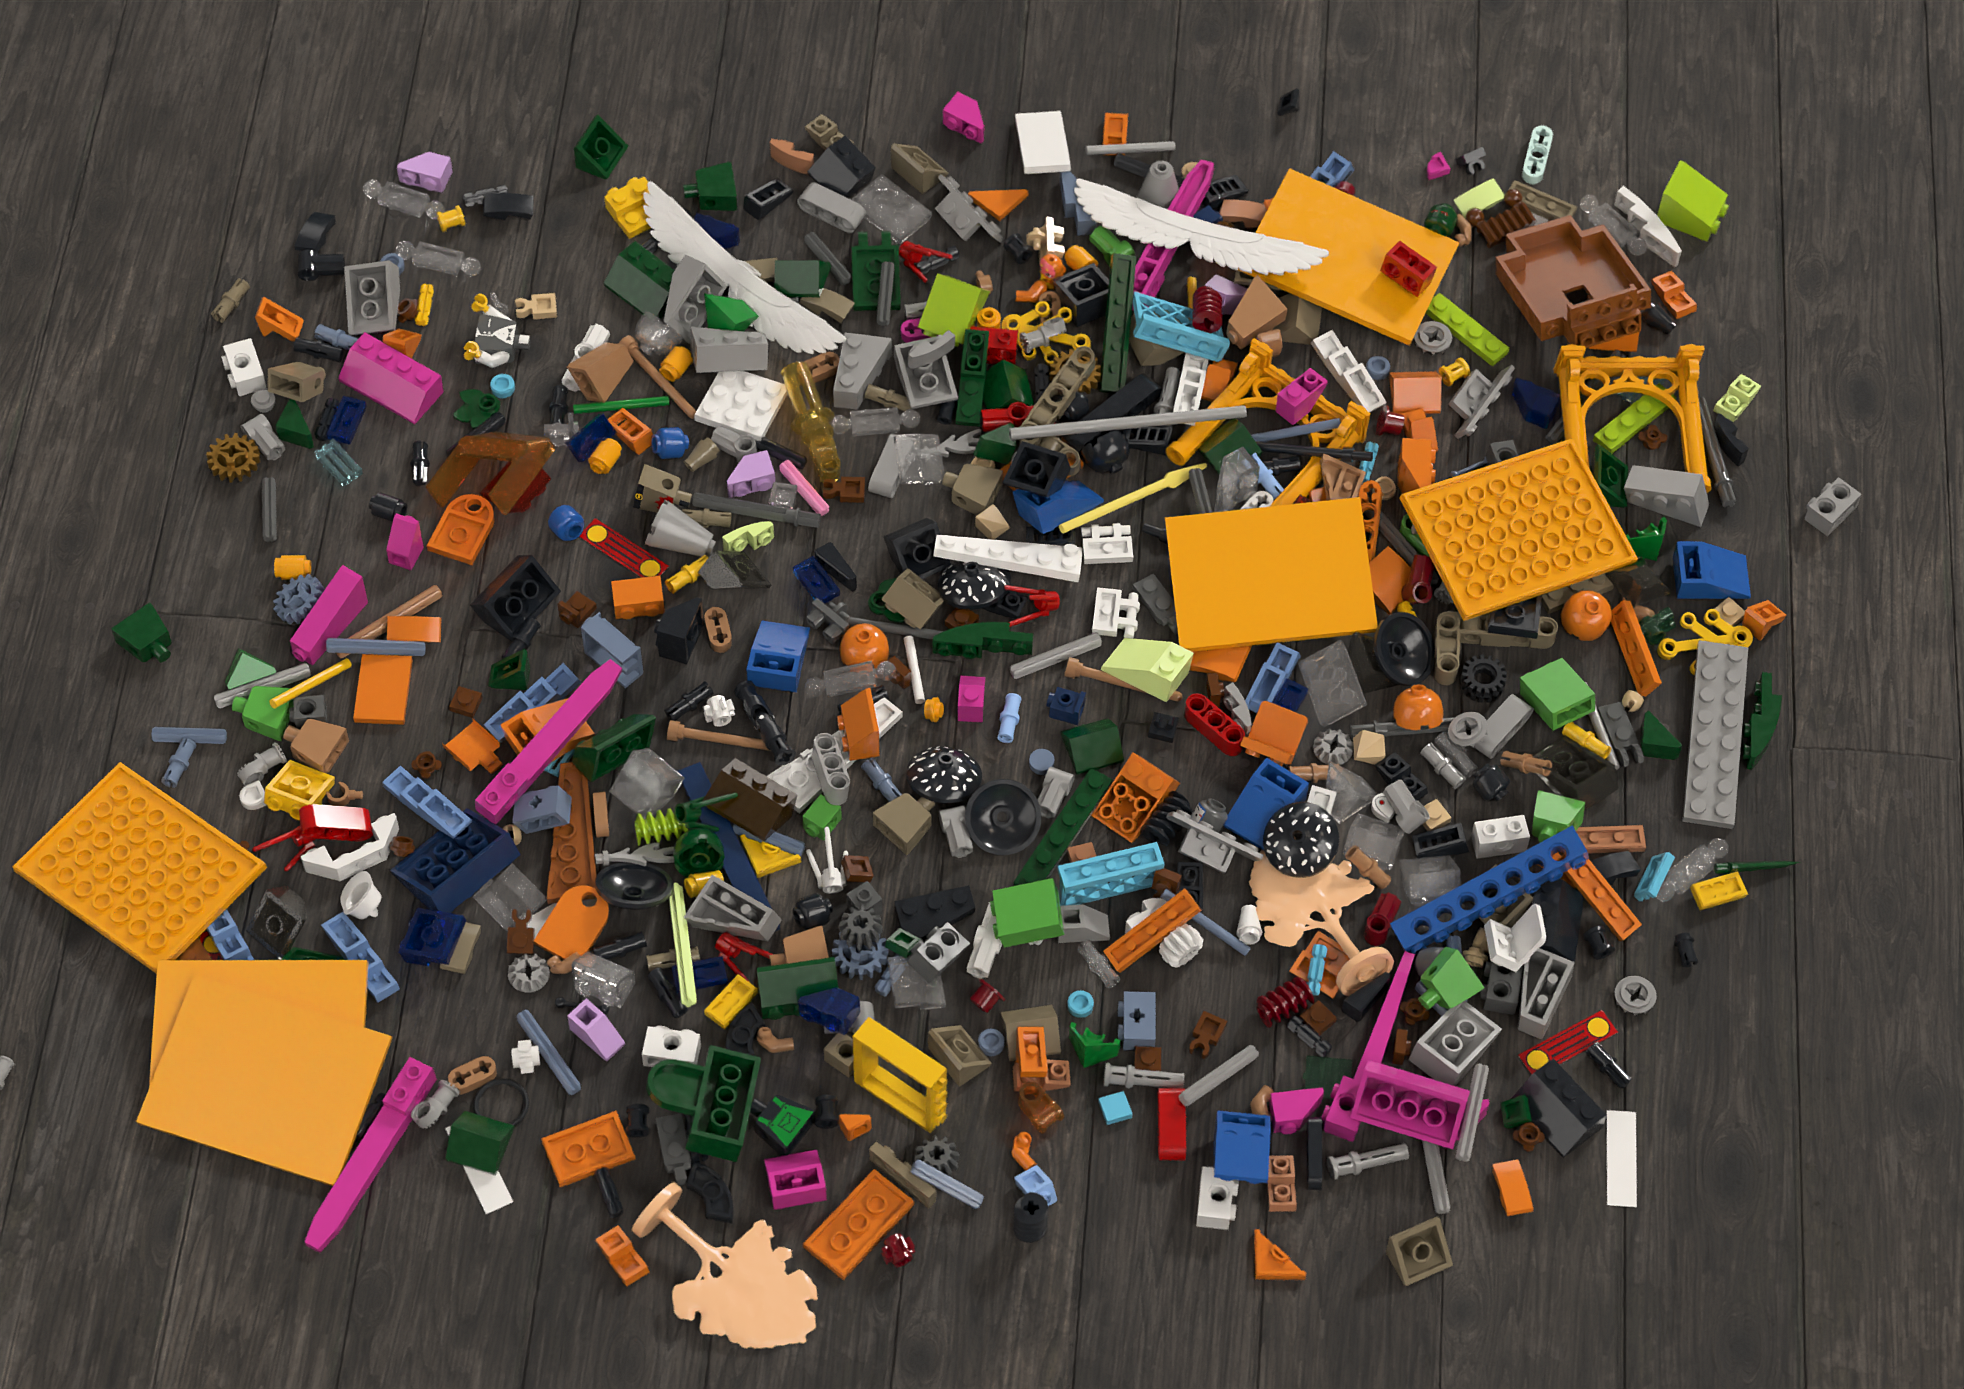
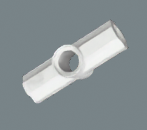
[562,324,610,392]
[967,902,1002,979]

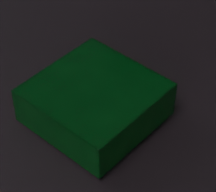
[885,928,921,959]
[1500,1095,1531,1129]

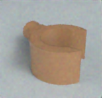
[975,271,993,294]
[326,782,363,806]

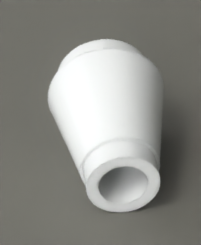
[1237,905,1262,944]

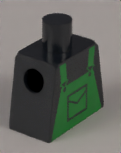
[750,1095,815,1156]

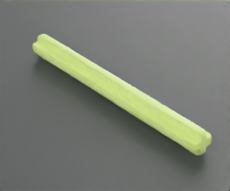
[669,883,697,1008]

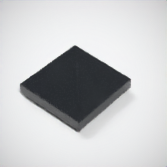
[1277,88,1299,116]

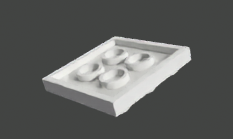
[695,371,789,441]

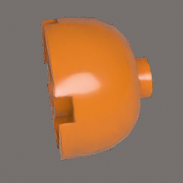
[1561,590,1612,641]
[840,623,889,674]
[1393,684,1443,730]

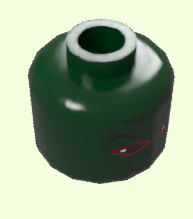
[1424,203,1458,237]

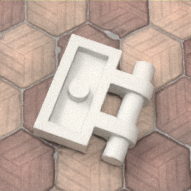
[1081,523,1133,564]
[1092,587,1140,639]

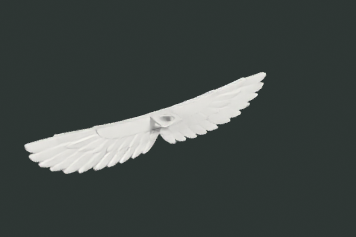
[1074,179,1329,276]
[643,182,846,354]

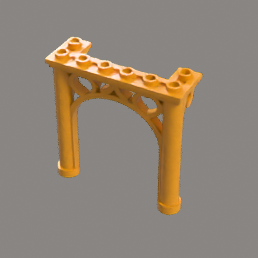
[1166,338,1371,507]
[1553,344,1711,493]

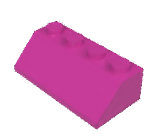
[338,332,444,424]
[1350,1060,1470,1149]

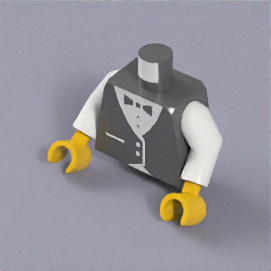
[464,294,531,368]

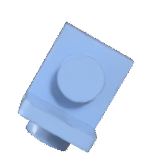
[1014,1165,1057,1206]

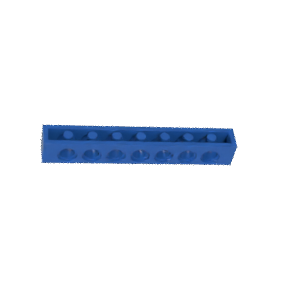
[1390,826,1589,955]

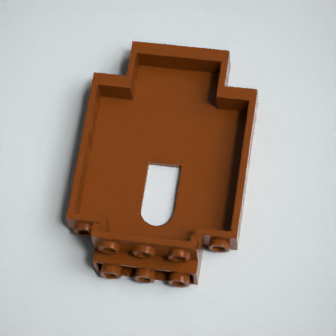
[1496,215,1651,348]

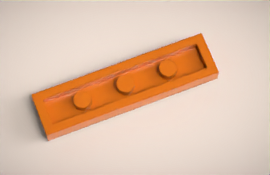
[1611,600,1662,697]
[1556,854,1642,942]
[1103,889,1202,973]

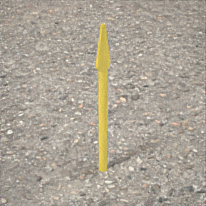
[1059,463,1207,533]

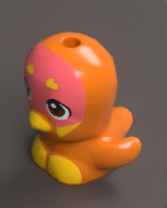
[1039,254,1066,289]

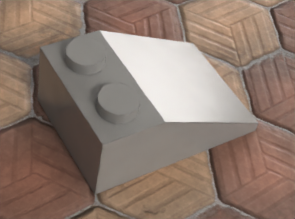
[664,255,727,344]
[344,260,400,336]
[894,337,958,409]
[1408,1001,1502,1086]

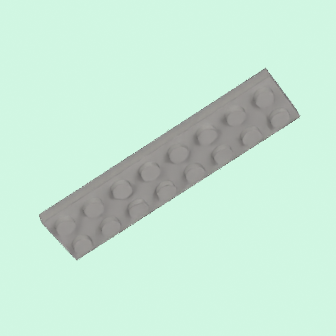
[1682,640,1748,829]

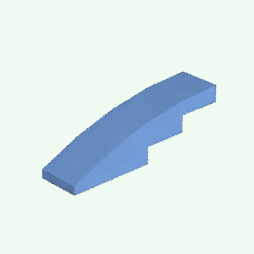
[484,663,581,743]
[382,766,472,839]
[206,909,254,960]
[321,912,400,1003]

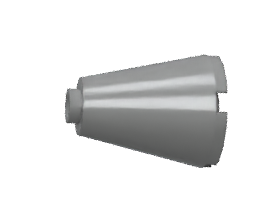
[1136,161,1179,209]
[645,500,716,557]

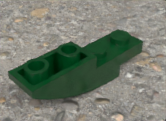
[956,329,989,427]
[933,622,1034,659]
[1743,672,1782,770]

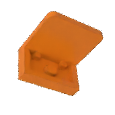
[1240,701,1308,766]

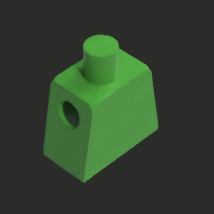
[232,686,294,741]
[1532,791,1585,843]
[1418,947,1484,1010]

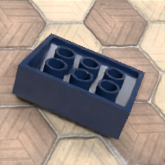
[390,808,521,918]

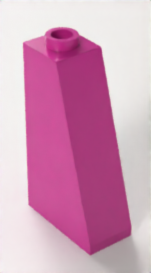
[290,565,368,666]

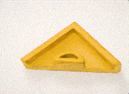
[740,834,801,878]

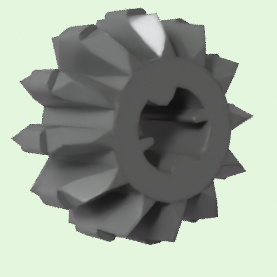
[839,905,883,951]
[914,1135,960,1177]

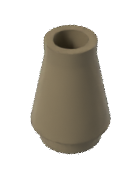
[684,437,720,472]

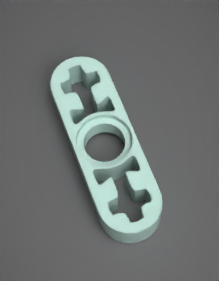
[1522,126,1553,184]

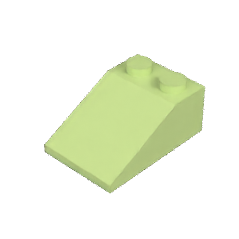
[1101,638,1194,702]

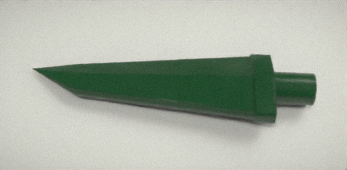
[1714,861,1801,874]

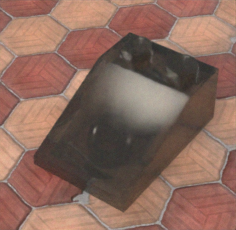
[1533,736,1619,811]

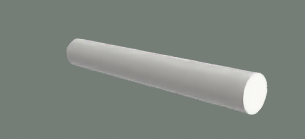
[904,636,925,704]

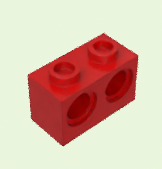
[1380,240,1437,297]
[971,326,1018,365]

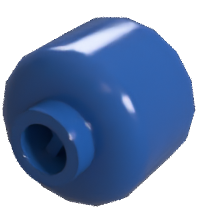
[652,427,689,459]
[548,505,584,541]

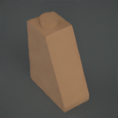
[1226,276,1288,349]
[567,342,634,403]

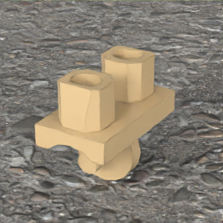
[1026,217,1064,264]

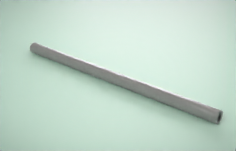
[1009,405,1247,440]

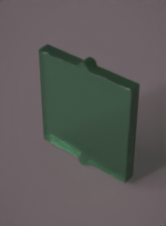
[1303,1056,1354,1099]

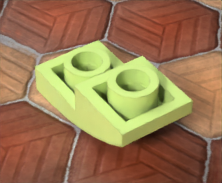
[1454,178,1504,219]
[1713,374,1761,422]
[722,521,774,556]

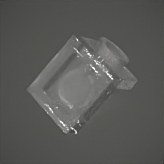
[544,413,579,446]

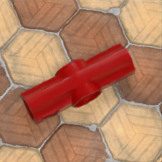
[981,402,1055,432]

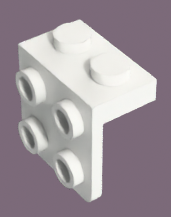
[1484,904,1546,972]

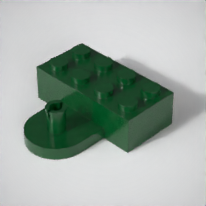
[646,1045,761,1162]

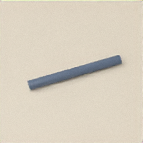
[1251,418,1341,442]
[1160,889,1250,956]

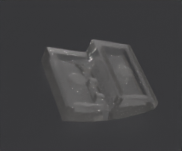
[894,434,945,485]
[473,863,547,931]
[887,956,946,1010]

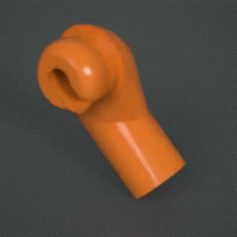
[1016,280,1048,302]
[1011,1132,1037,1171]

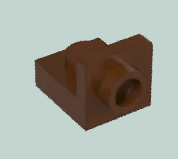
[557,591,597,628]

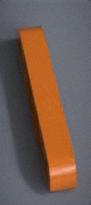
[1358,480,1383,562]

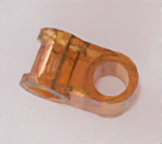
[1018,1081,1065,1134]

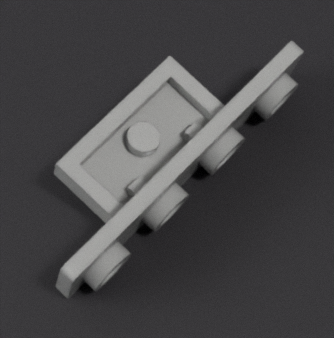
[935,174,1004,243]
[1448,365,1515,439]
[1166,810,1264,874]

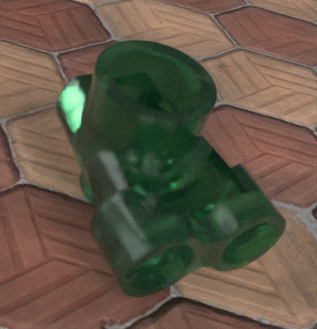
[1639,606,1676,645]

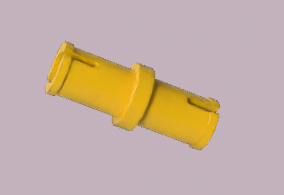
[665,555,713,594]
[1562,722,1612,761]

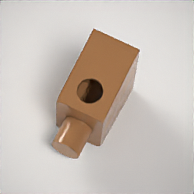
[284,719,349,774]
[769,926,829,966]

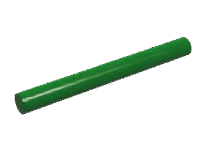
[573,396,669,414]

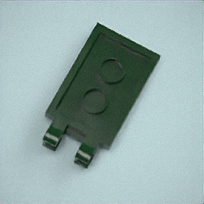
[852,231,901,311]

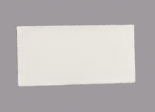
[1015,111,1071,174]

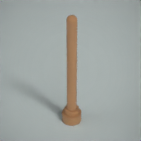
[619,335,696,419]
[1065,657,1182,702]
[667,720,770,751]

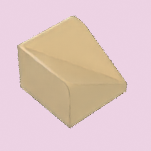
[975,504,1010,540]
[1353,730,1385,765]

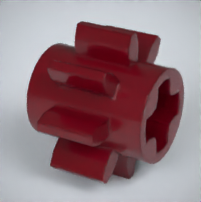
[881,1233,915,1267]

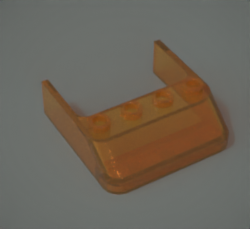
[425,432,555,515]

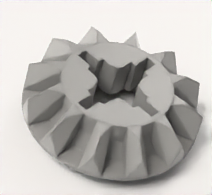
[1414,321,1452,355]
[1448,712,1488,749]
[1313,728,1353,765]
[508,953,550,992]
[1614,976,1656,1015]

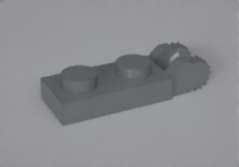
[1597,701,1644,767]

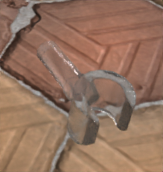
[490,293,509,317]

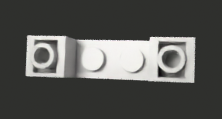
[301,813,399,881]

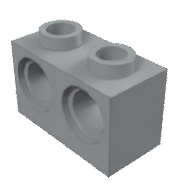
[1804,477,1862,536]

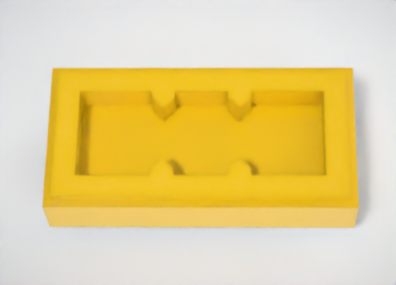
[1690,871,1748,910]
[704,974,758,1029]

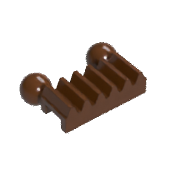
[1466,189,1537,249]

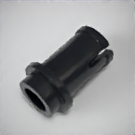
[936,400,958,425]
[1674,933,1698,967]

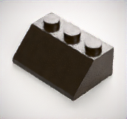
[703,758,798,841]

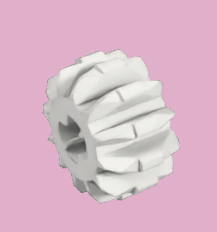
[1159,924,1203,968]

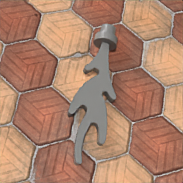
[913,429,981,462]
[595,843,674,866]

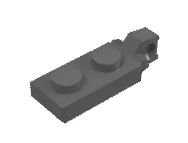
[1133,573,1178,635]
[655,1113,692,1186]

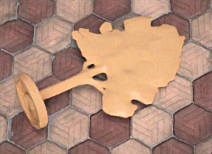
[1249,836,1394,997]
[632,1182,818,1349]

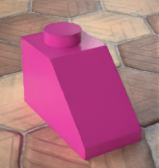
[958,676,985,722]
[1269,1088,1324,1134]

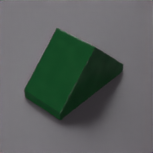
[276,399,314,449]
[973,422,1016,464]
[489,649,530,690]
[1640,710,1682,760]

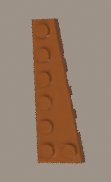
[547,762,597,904]

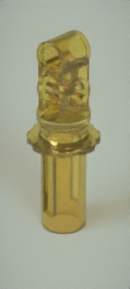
[781,362,841,483]

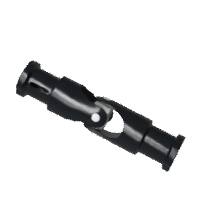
[734,681,796,765]

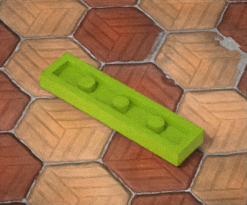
[1426,293,1509,367]
[1593,383,1677,454]

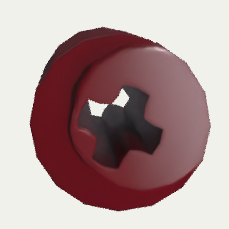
[1192,285,1222,333]
[1256,977,1314,1028]

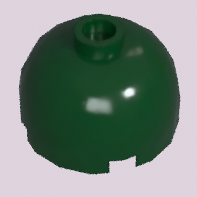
[673,828,725,878]

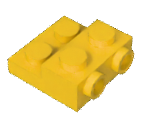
[604,177,651,239]
[264,760,335,820]

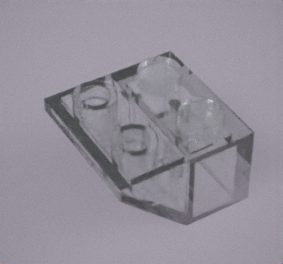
[1214,447,1260,512]
[609,748,685,820]
[571,952,635,1008]

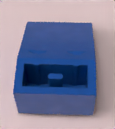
[1013,481,1104,534]
[1672,541,1751,599]
[747,621,810,692]
[1224,758,1309,851]
[1214,1111,1271,1184]

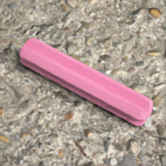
[779,460,829,516]

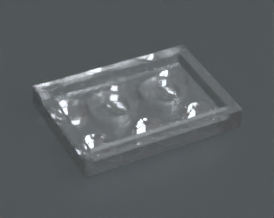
[851,174,932,244]
[1298,640,1367,728]

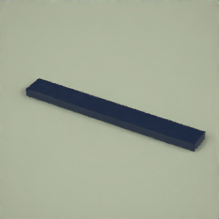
[677,762,780,932]

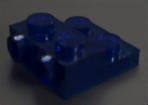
[399,908,467,966]

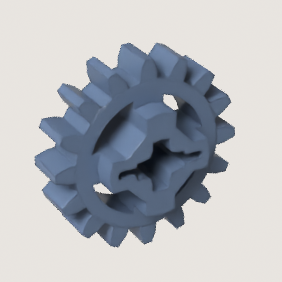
[273,574,325,624]
[832,932,888,980]

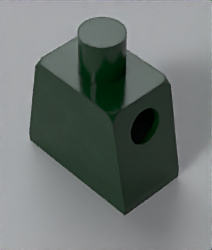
[683,162,738,211]
[111,602,172,662]

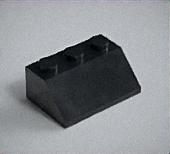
[470,555,561,641]
[1530,879,1584,962]
[1511,1058,1607,1158]

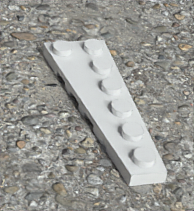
[933,535,1083,582]
[766,698,903,814]

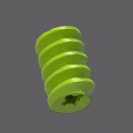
[634,808,688,846]

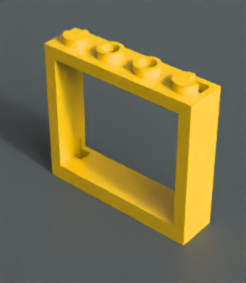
[853,1017,948,1133]

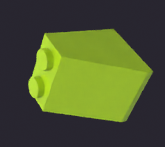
[1657,160,1729,242]
[918,273,990,347]

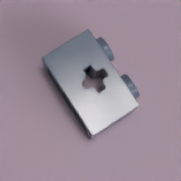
[512,786,572,834]
[1118,992,1156,1050]

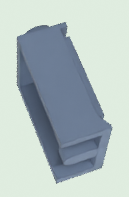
[581,612,643,689]

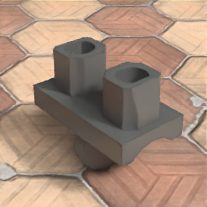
[806,598,850,644]

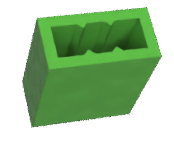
[1520,658,1595,731]
[990,878,1065,948]

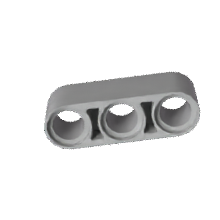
[797,183,866,233]
[868,433,915,498]
[1474,694,1534,759]
[812,733,850,805]

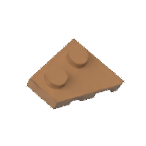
[1320,454,1366,500]

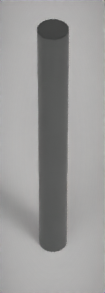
[848,617,943,640]

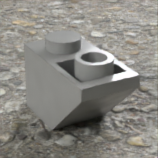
[1058,904,1110,943]

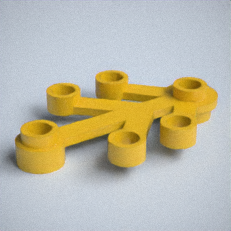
[1002,301,1091,366]
[1657,609,1753,675]

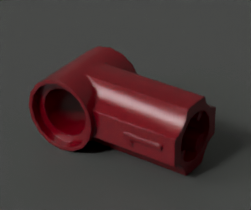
[1402,555,1435,605]
[1364,892,1402,946]

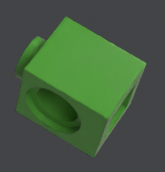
[803,794,842,841]

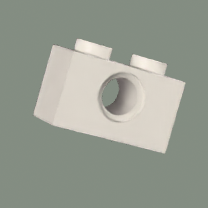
[221,338,267,396]
[1471,815,1530,859]
[642,1026,701,1067]
[1196,1166,1239,1230]

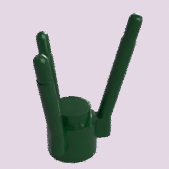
[674,793,738,832]

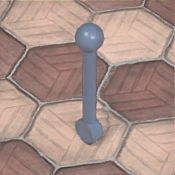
[1450,456,1488,478]

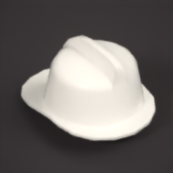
[340,871,382,919]

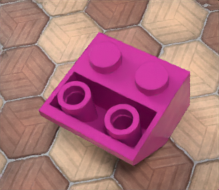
[764,1150,826,1210]

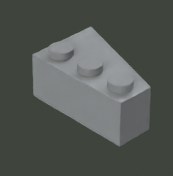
[690,327,768,373]
[833,333,892,410]
[1624,465,1709,527]
[684,875,782,941]
[1518,948,1575,1040]

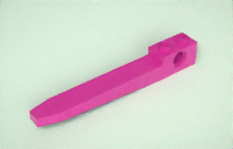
[1132,159,1214,311]
[475,659,622,825]
[1321,951,1415,1142]
[305,1057,437,1253]

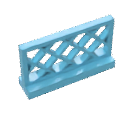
[1132,292,1230,362]
[1058,842,1164,906]

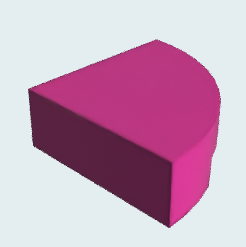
[1427,152,1450,180]

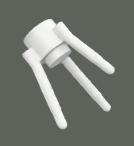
[806,827,848,894]

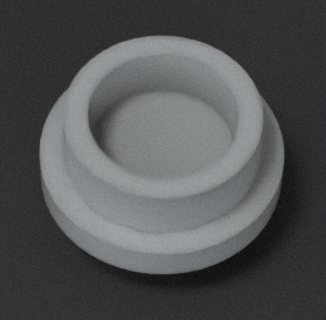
[251,389,276,413]

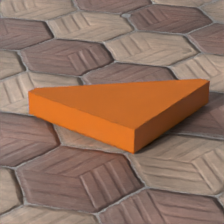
[968,189,1028,221]
[1254,1229,1306,1280]

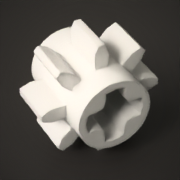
[703,695,735,726]
[512,1040,540,1074]

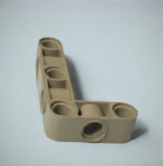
[1019,346,1095,476]
[1434,611,1558,685]

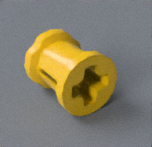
[436,205,465,232]
[1439,357,1470,386]

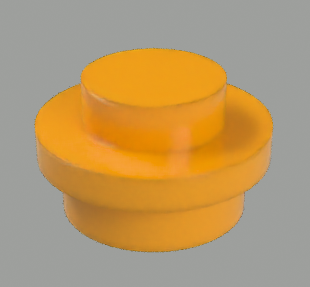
[924,697,944,722]

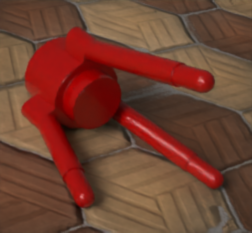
[899,241,952,283]
[1004,585,1060,627]
[252,825,316,872]
[715,932,773,983]

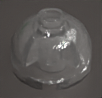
[635,311,683,356]

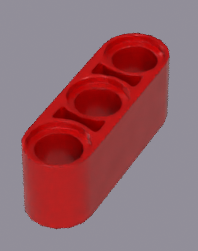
[1185,693,1245,756]
[299,804,373,841]
[1158,1088,1186,1161]

